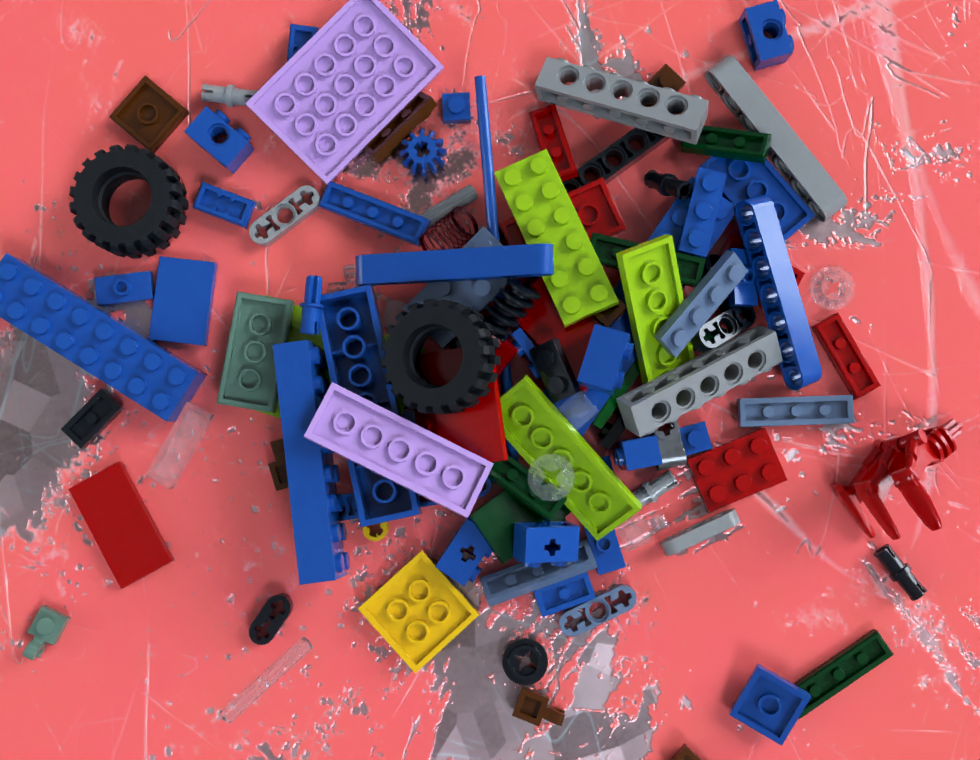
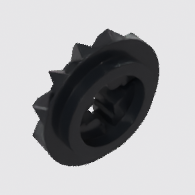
[502,637,548,685]

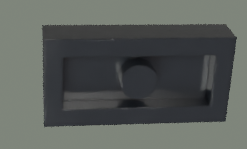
[529,337,581,403]
[61,388,125,449]
[597,406,625,450]

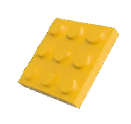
[358,549,479,674]

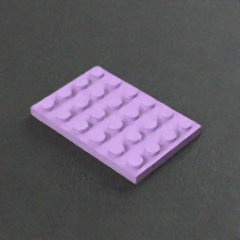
[245,0,444,185]

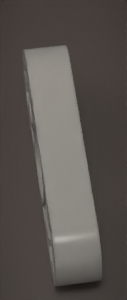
[249,185,321,247]
[660,508,741,556]

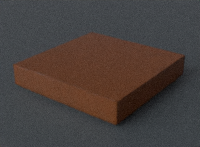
[109,76,189,154]

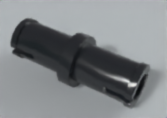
[644,170,692,200]
[874,544,927,601]

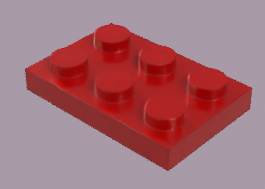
[687,428,787,512]

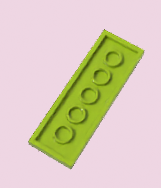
[494,149,619,328]
[616,234,695,409]
[500,375,642,541]

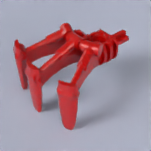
[832,419,963,540]

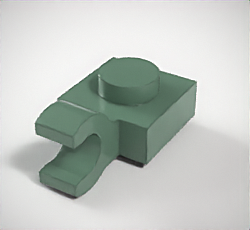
[22,605,70,660]

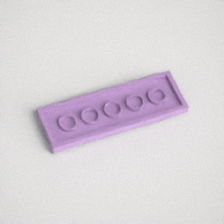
[304,382,494,518]

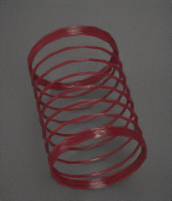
[419,206,479,251]

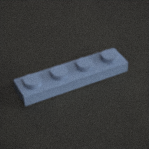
[654,250,748,357]
[737,395,854,427]
[480,539,597,607]

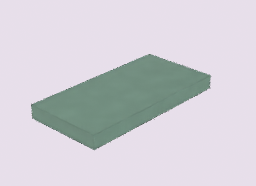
[217,291,295,413]

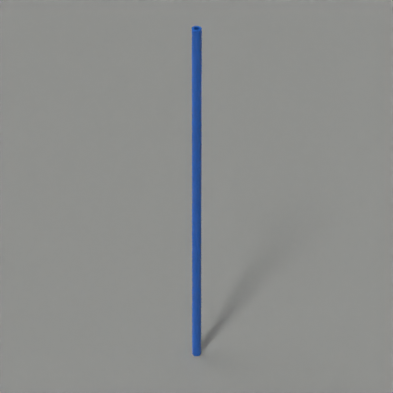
[474,76,521,562]

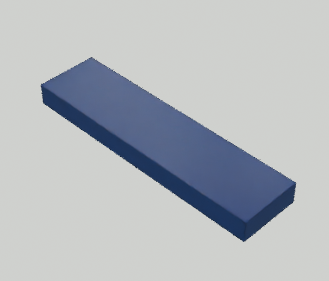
[318,181,431,247]

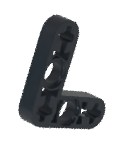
[691,254,756,353]

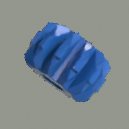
[399,128,447,178]

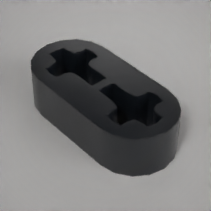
[249,593,293,645]

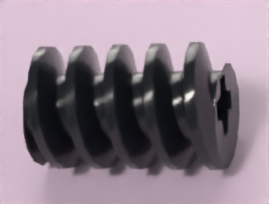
[481,278,541,342]

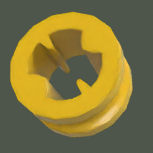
[362,522,389,541]

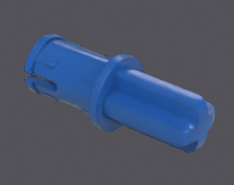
[300,275,324,335]

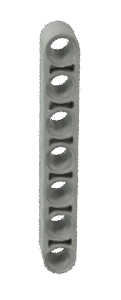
[705,55,848,222]

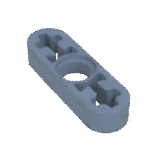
[558,584,637,637]

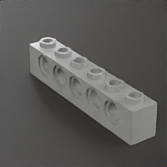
[535,57,709,145]
[616,325,783,437]

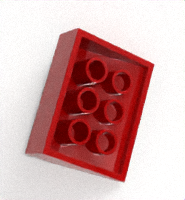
[414,347,508,462]

